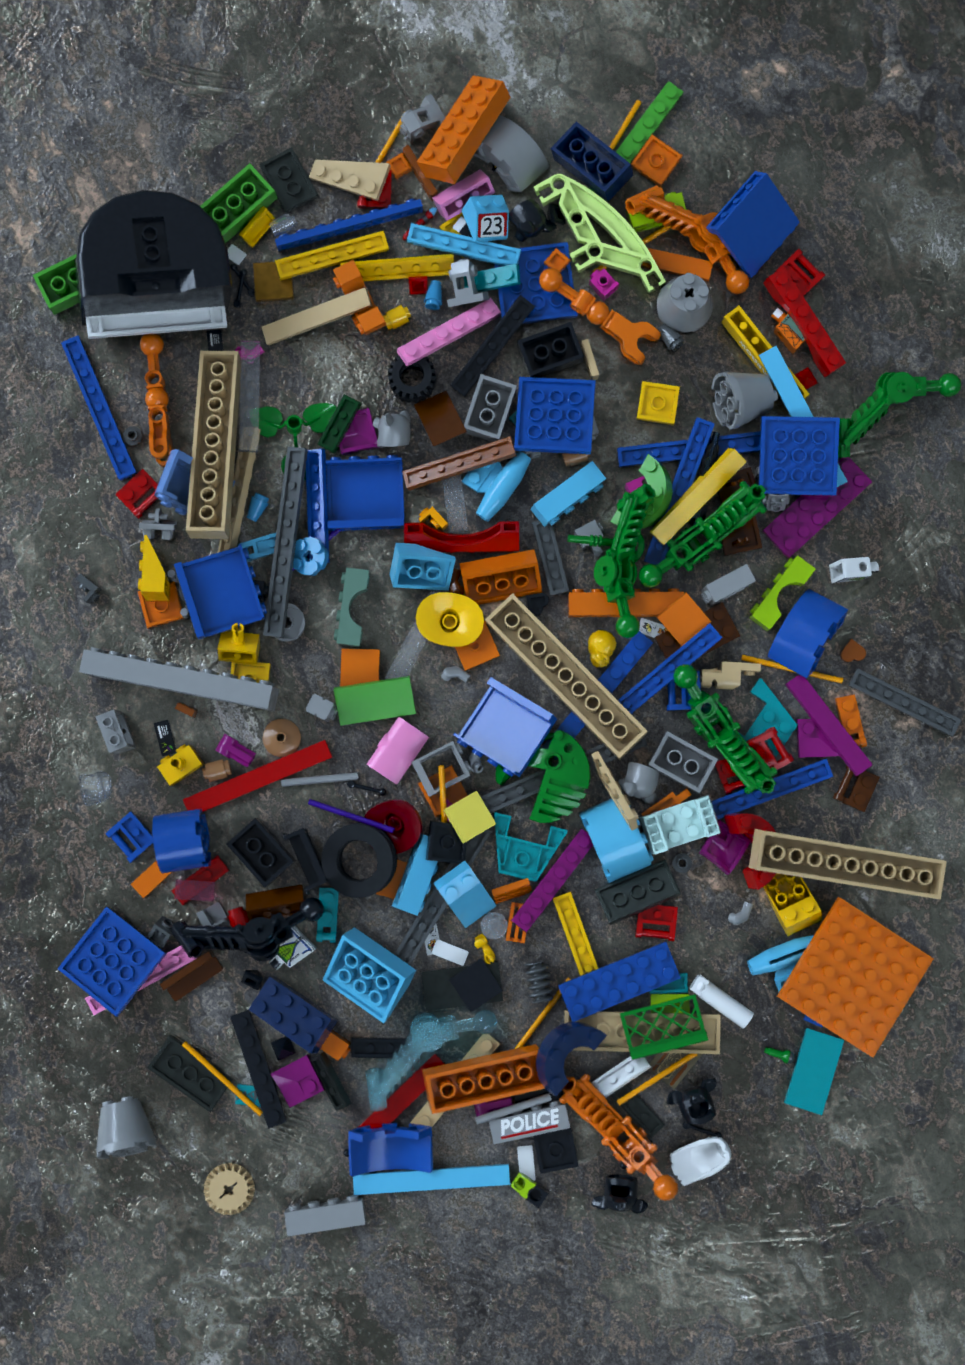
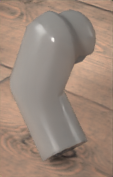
[468,752,483,773]
[728,901,753,925]

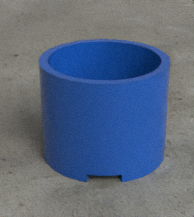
[152,808,211,873]

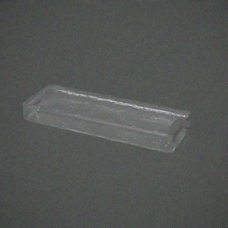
[443,475,468,534]

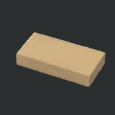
[580,339,599,380]

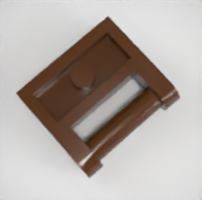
[833,766,880,812]

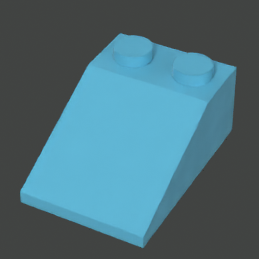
[389,543,456,591]
[434,861,497,928]

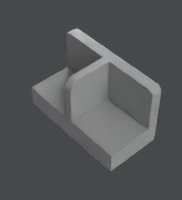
[196,902,231,927]

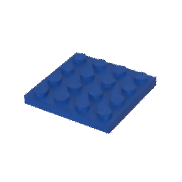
[494,242,578,324]
[514,377,596,454]
[759,416,840,495]
[58,906,167,1017]

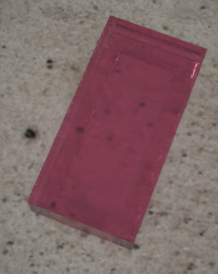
[174,879,216,902]

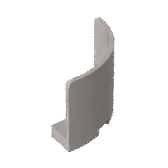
[473,115,549,192]

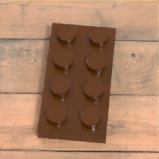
[655,602,740,659]

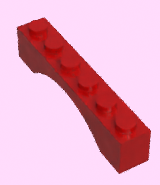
[763,267,846,378]
[404,521,519,553]

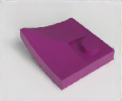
[339,408,380,455]
[796,719,840,758]
[699,820,751,875]
[271,1055,325,1108]

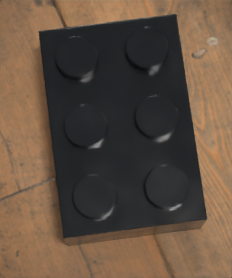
[517,322,584,378]
[226,818,296,888]

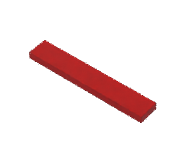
[357,1053,445,1129]

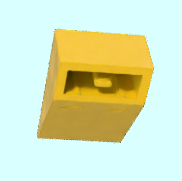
[138,535,170,601]
[763,873,822,936]

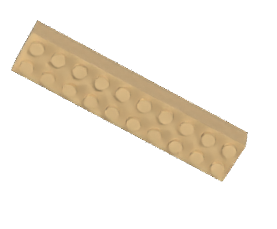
[186,351,242,539]
[485,593,648,760]
[749,829,947,900]

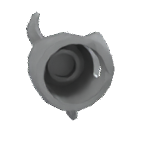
[373,410,411,448]
[618,760,659,805]

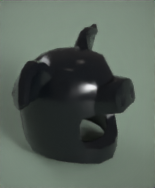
[509,199,557,242]
[667,1078,717,1125]
[591,1174,648,1214]

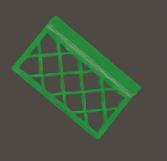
[620,994,708,1060]

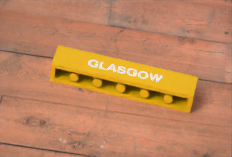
[721,305,810,400]

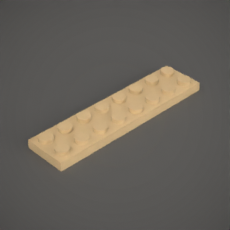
[564,1010,721,1054]

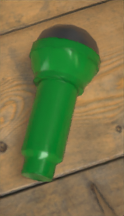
[764,1047,794,1064]

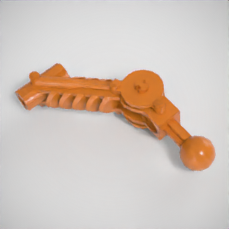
[625,185,750,294]
[559,1073,678,1201]

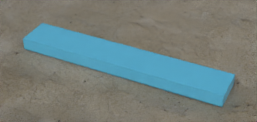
[407,223,521,266]

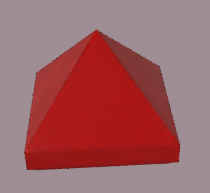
[409,276,428,295]
[795,367,818,390]

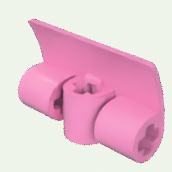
[367,717,429,785]

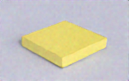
[444,791,496,843]

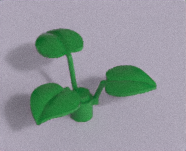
[249,403,336,481]

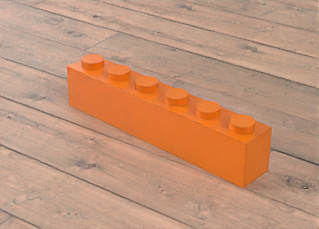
[568,588,684,617]

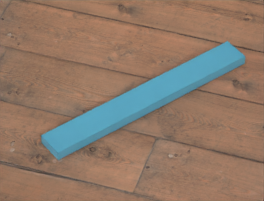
[758,346,848,487]
[353,1164,510,1195]

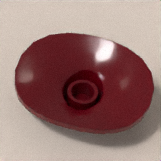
[364,800,422,854]

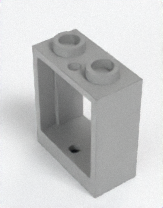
[701,564,756,607]
[95,709,137,755]
[412,741,472,797]

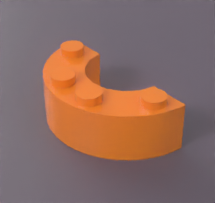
[332,260,386,336]

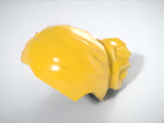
[588,630,617,668]

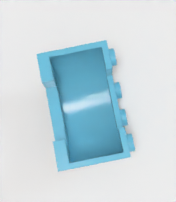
[578,798,654,883]

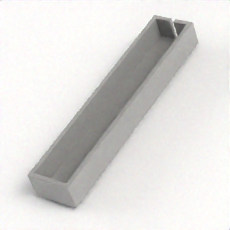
[79,647,279,711]

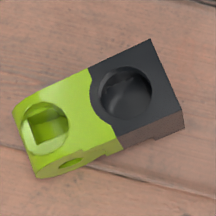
[510,1172,550,1209]

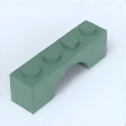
[334,567,370,648]

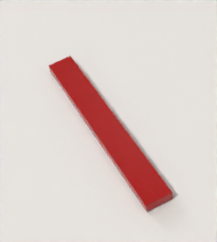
[183,740,333,812]

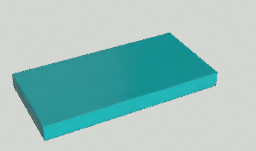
[784,1028,844,1115]

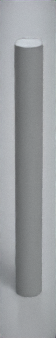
[281,772,359,787]
[475,1093,552,1125]

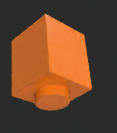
[320,1030,351,1061]

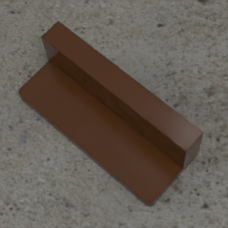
[245,884,304,921]
[160,950,223,1001]

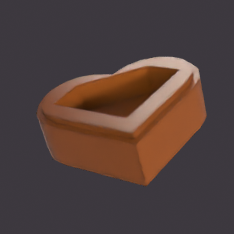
[840,639,866,662]

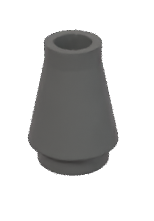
[658,324,684,352]

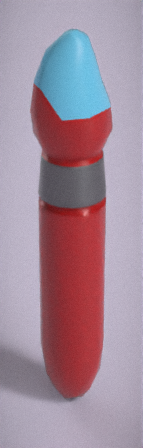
[403,207,437,241]

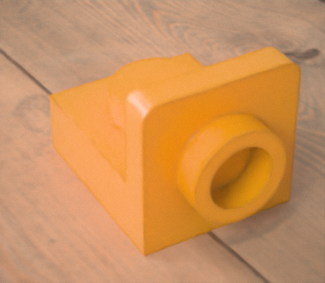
[418,506,448,531]

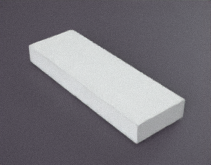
[591,1057,651,1098]

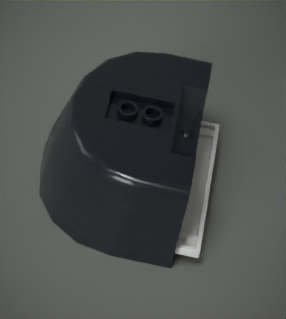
[76,190,233,339]

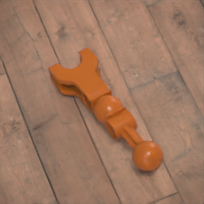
[539,268,661,365]
[140,334,173,467]

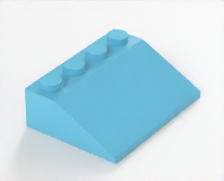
[323,927,416,1024]

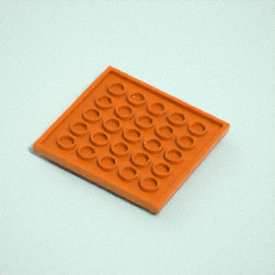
[777,897,934,1058]

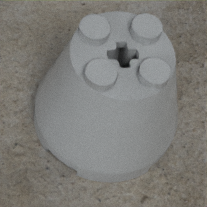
[656,273,713,333]
[711,372,778,430]
[96,1096,157,1159]

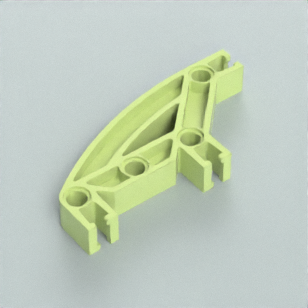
[534,174,666,294]

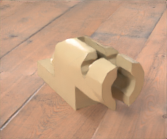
[700,661,761,690]

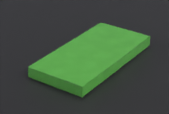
[333,676,416,726]

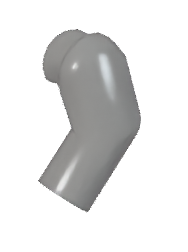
[441,666,471,683]

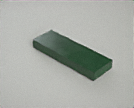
[317,394,361,454]

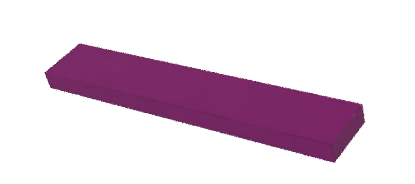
[786,675,873,777]

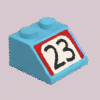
[461,195,509,242]

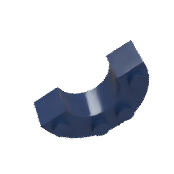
[536,1022,607,1096]

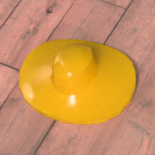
[416,592,484,647]

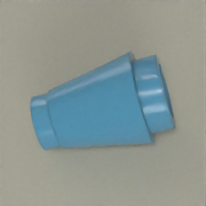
[424,280,442,310]
[246,492,269,522]

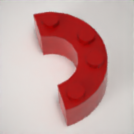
[724,813,776,889]

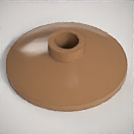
[263,719,301,757]

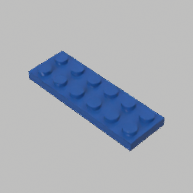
[558,941,681,1022]

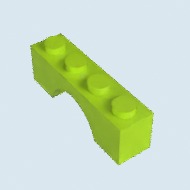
[749,555,816,631]

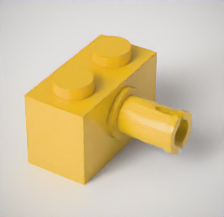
[217,623,260,664]
[157,744,205,786]

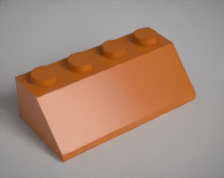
[459,549,542,605]

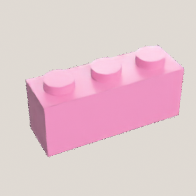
[432,169,495,221]

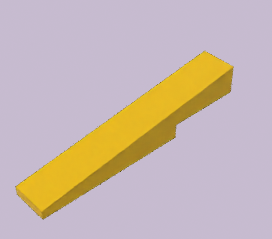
[650,448,746,545]

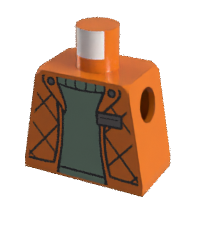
[771,308,805,354]

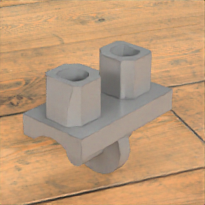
[139,508,177,540]

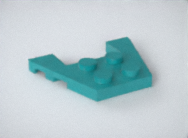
[739,678,797,757]
[494,812,568,882]

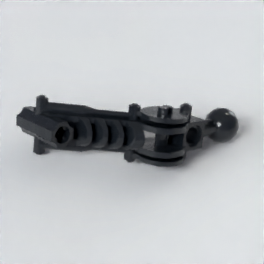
[170,897,324,962]

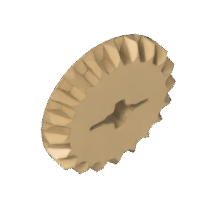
[203,1163,255,1216]

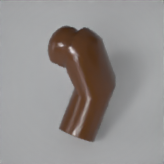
[449,568,464,595]

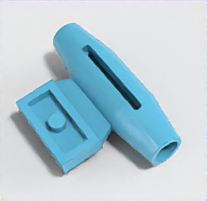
[462,451,531,522]
[747,935,814,992]

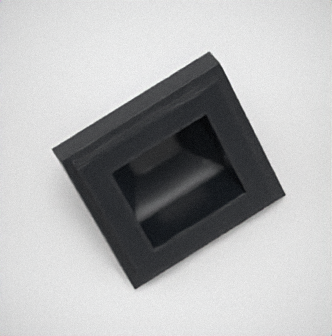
[547,204,565,225]
[241,970,263,990]
[271,1036,296,1060]

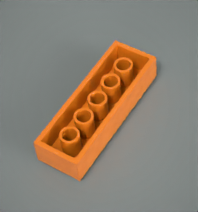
[417,75,511,184]
[422,1044,545,1114]

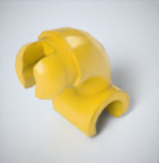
[474,934,495,964]

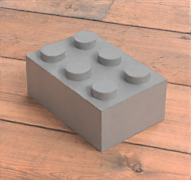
[464,374,517,442]
[646,731,718,794]

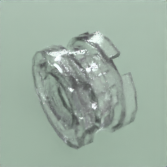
[481,912,508,940]

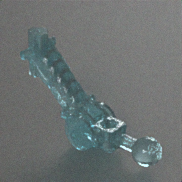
[365,1010,497,1111]

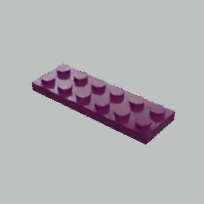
[762,457,872,559]

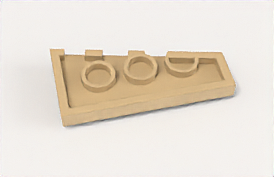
[309,160,391,201]
[591,751,639,831]

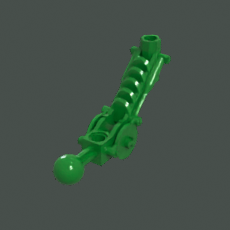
[838,372,962,457]
[639,481,767,588]
[594,484,656,638]
[673,664,778,795]

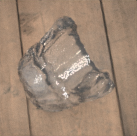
[79,771,113,806]

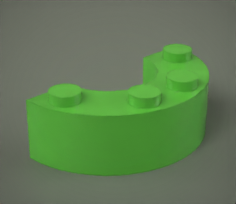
[610,454,673,529]

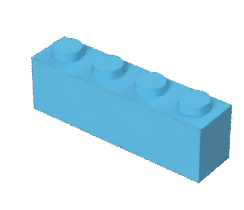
[530,461,606,527]
[392,834,438,916]

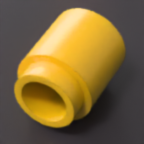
[383,305,411,330]

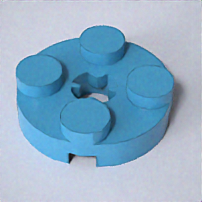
[293,537,329,576]

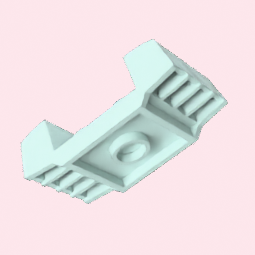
[639,795,721,854]

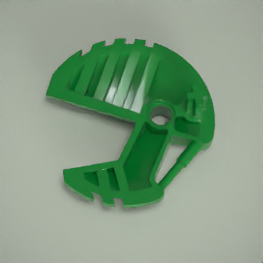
[496,730,591,823]

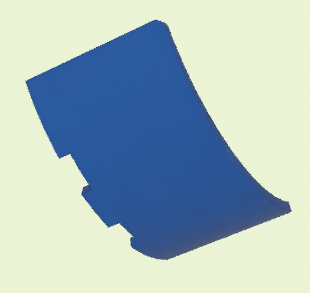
[768,589,849,678]
[348,1123,433,1177]

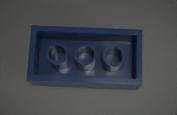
[550,121,634,202]
[248,976,338,1054]

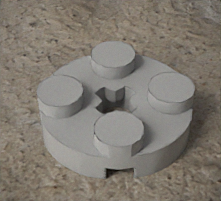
[275,603,306,642]

